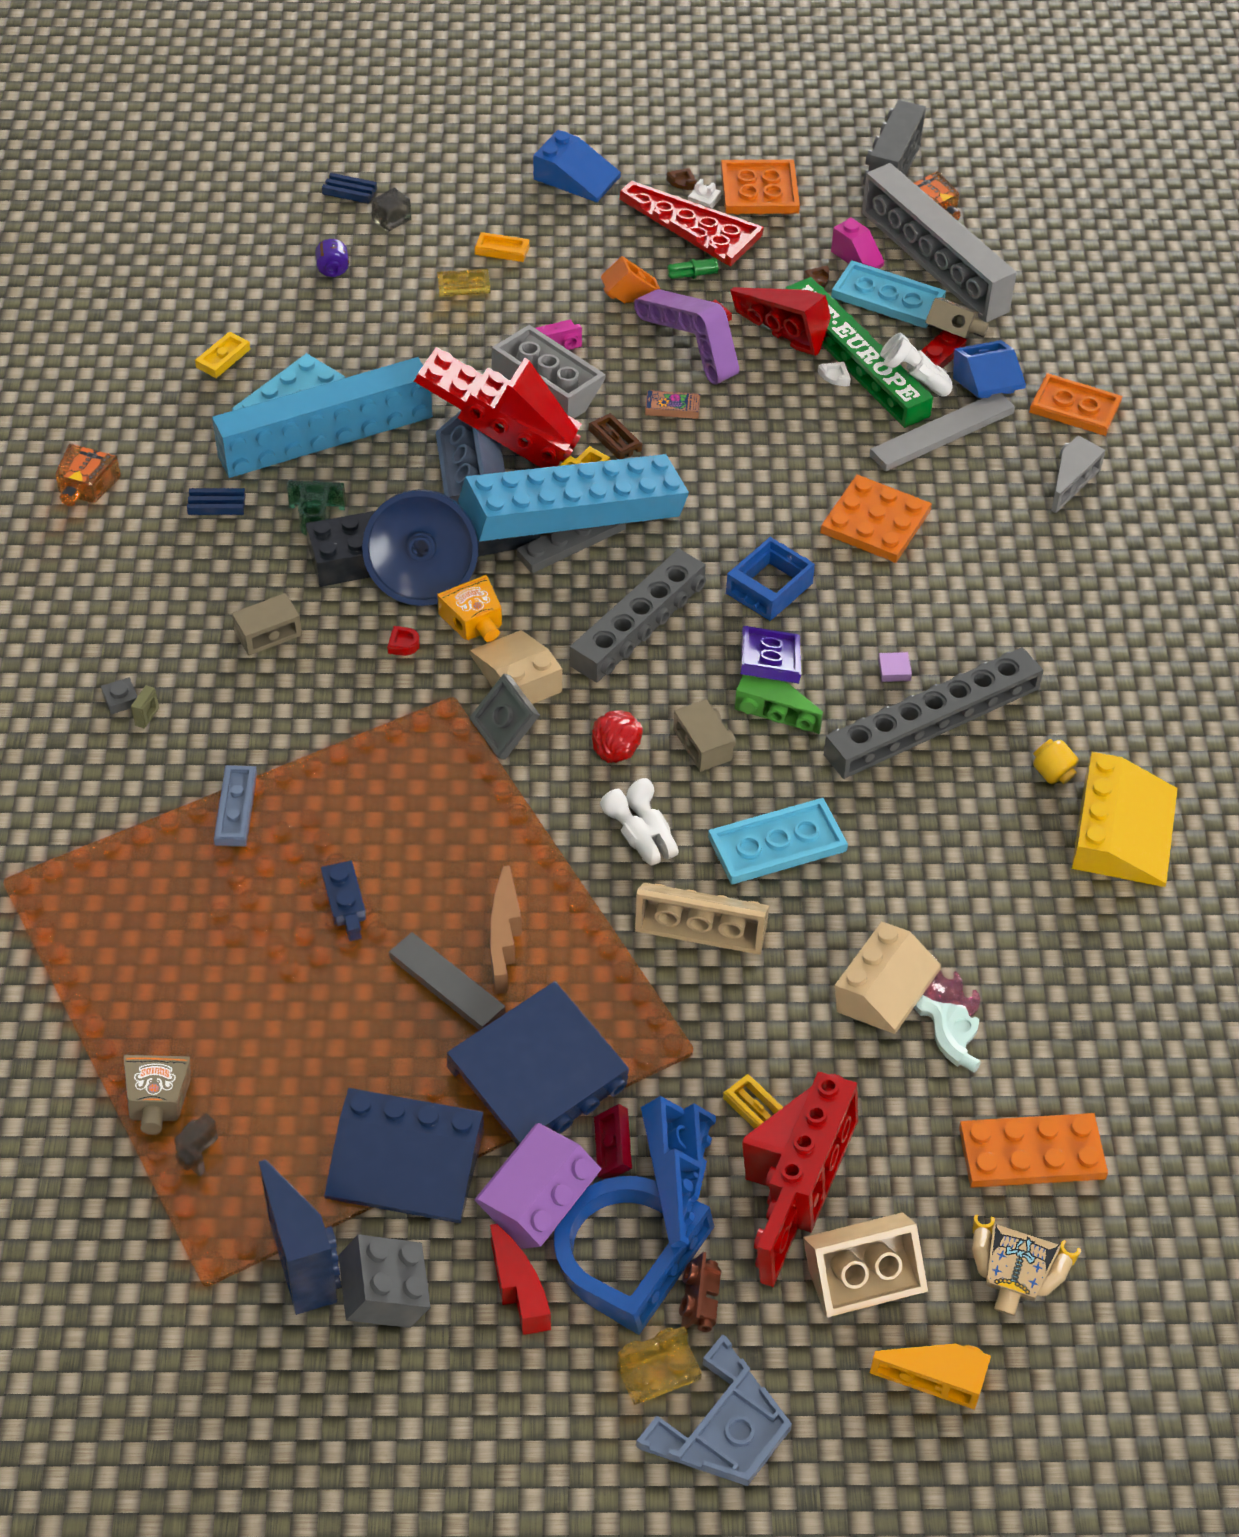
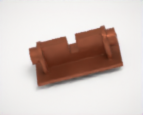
[679,1252,721,1332]

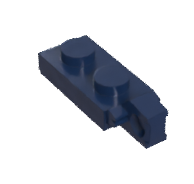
[321,860,366,941]

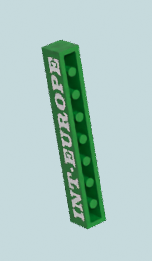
[785,277,933,428]

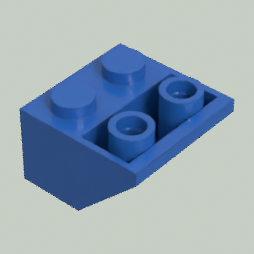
[953,340,1026,398]

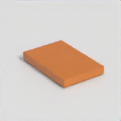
[1029,373,1123,436]

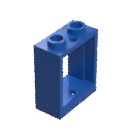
[726,537,815,621]

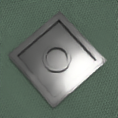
[469,674,540,759]

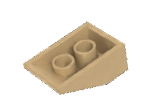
[469,630,562,704]

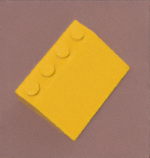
[1071,752,1178,887]

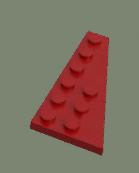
[619,181,764,267]

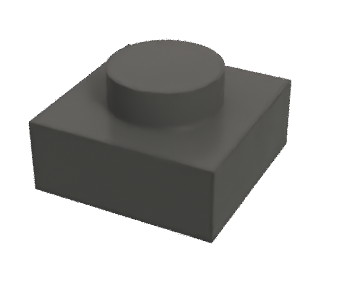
[101,677,138,714]

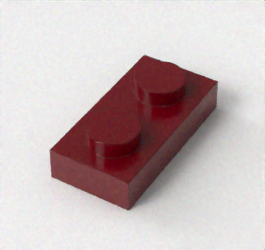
[594,1104,632,1180]

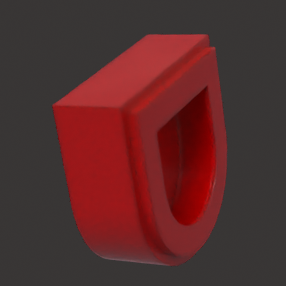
[387,626,420,656]

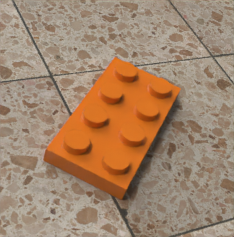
[959,1113,1108,1188]

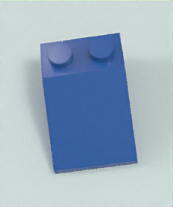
[533,130,621,202]

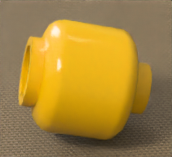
[1033,739,1079,785]

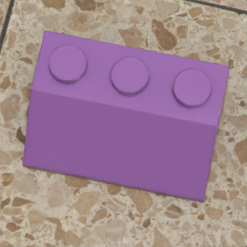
[474,1123,601,1249]

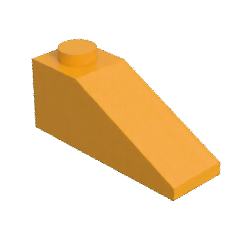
[870,1343,991,1410]

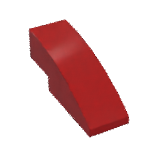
[490,1224,551,1335]

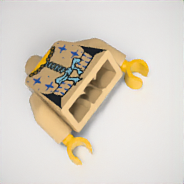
[972,1214,1081,1316]

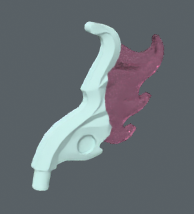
[914,954,981,1073]

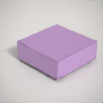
[878,652,912,682]

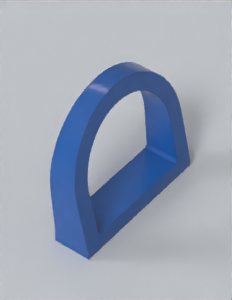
[554,1176,714,1335]

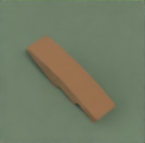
[490,865,522,994]

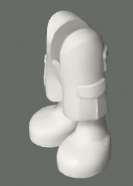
[880,332,952,396]
[600,778,679,866]

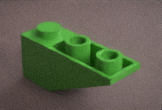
[735,675,823,734]

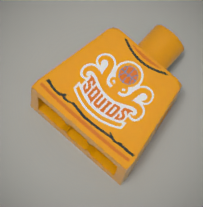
[437,575,502,642]

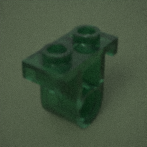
[287,480,346,536]

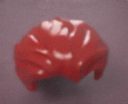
[592,710,643,763]

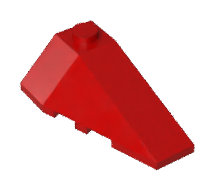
[730,287,831,356]

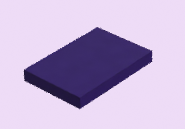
[740,626,801,684]

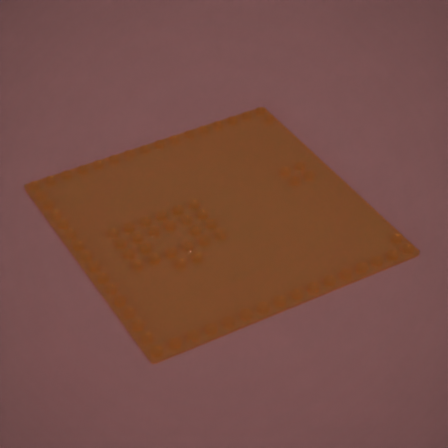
[3,697,693,1287]

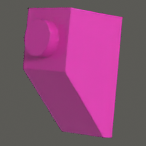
[831,217,884,269]

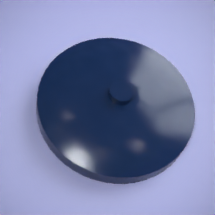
[362,489,479,606]

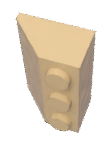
[835,921,941,1034]
[803,1212,928,1318]

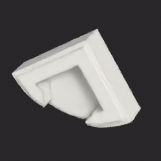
[818,362,851,386]

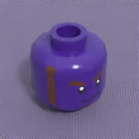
[315,239,349,277]

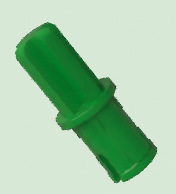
[667,258,719,279]

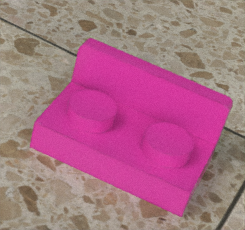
[535,319,582,350]

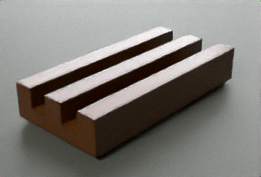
[589,413,642,459]

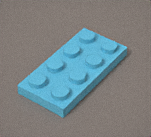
[831,260,946,328]
[232,353,345,411]
[708,798,848,885]

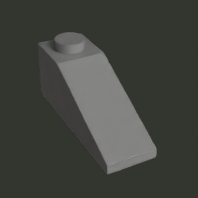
[1051,435,1106,513]

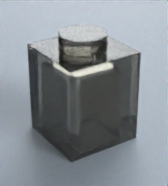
[371,187,412,232]

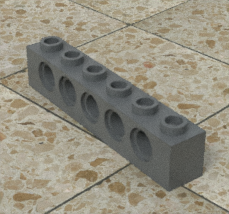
[570,548,706,683]

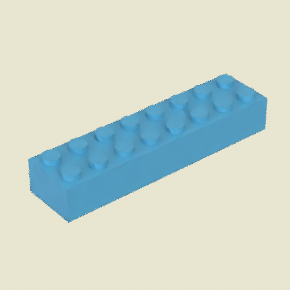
[212,357,433,478]
[458,454,689,541]

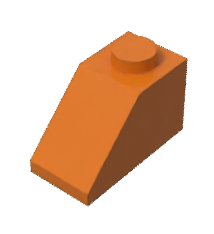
[601,256,661,304]

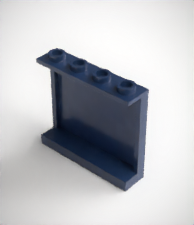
[447,981,629,1146]

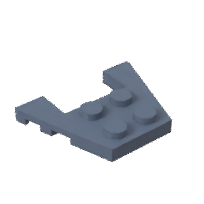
[636,1334,792,1486]

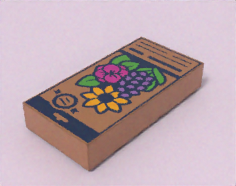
[645,390,700,419]

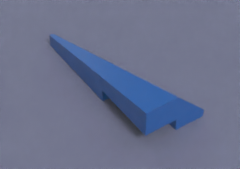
[641,1096,716,1247]

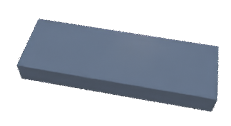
[214,765,257,846]

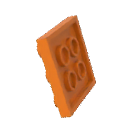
[721,159,800,215]
[820,474,932,563]

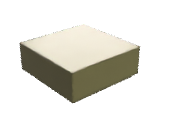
[131,685,159,728]

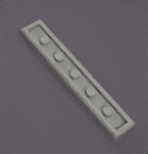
[870,393,1015,472]

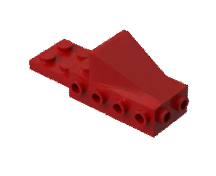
[414,347,582,468]
[742,1071,858,1287]

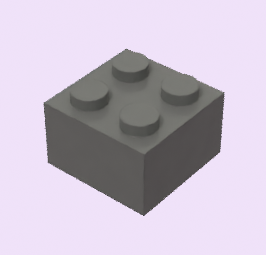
[339,1234,431,1328]

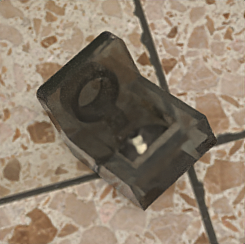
[174,1113,218,1176]

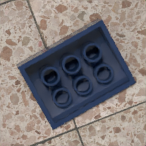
[324,1088,484,1223]
[258,1159,342,1315]

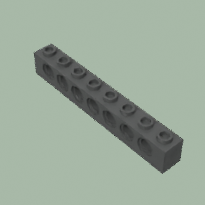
[823,647,1043,779]

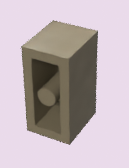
[232,593,302,656]
[673,699,736,772]

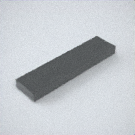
[389,932,506,1031]

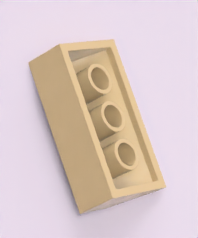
[635,882,769,955]

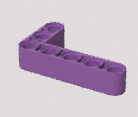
[634,289,739,385]

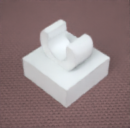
[688,179,721,209]

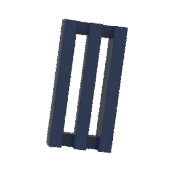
[322,173,377,204]
[187,488,246,515]

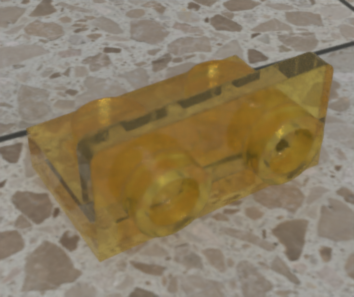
[617,1326,702,1405]

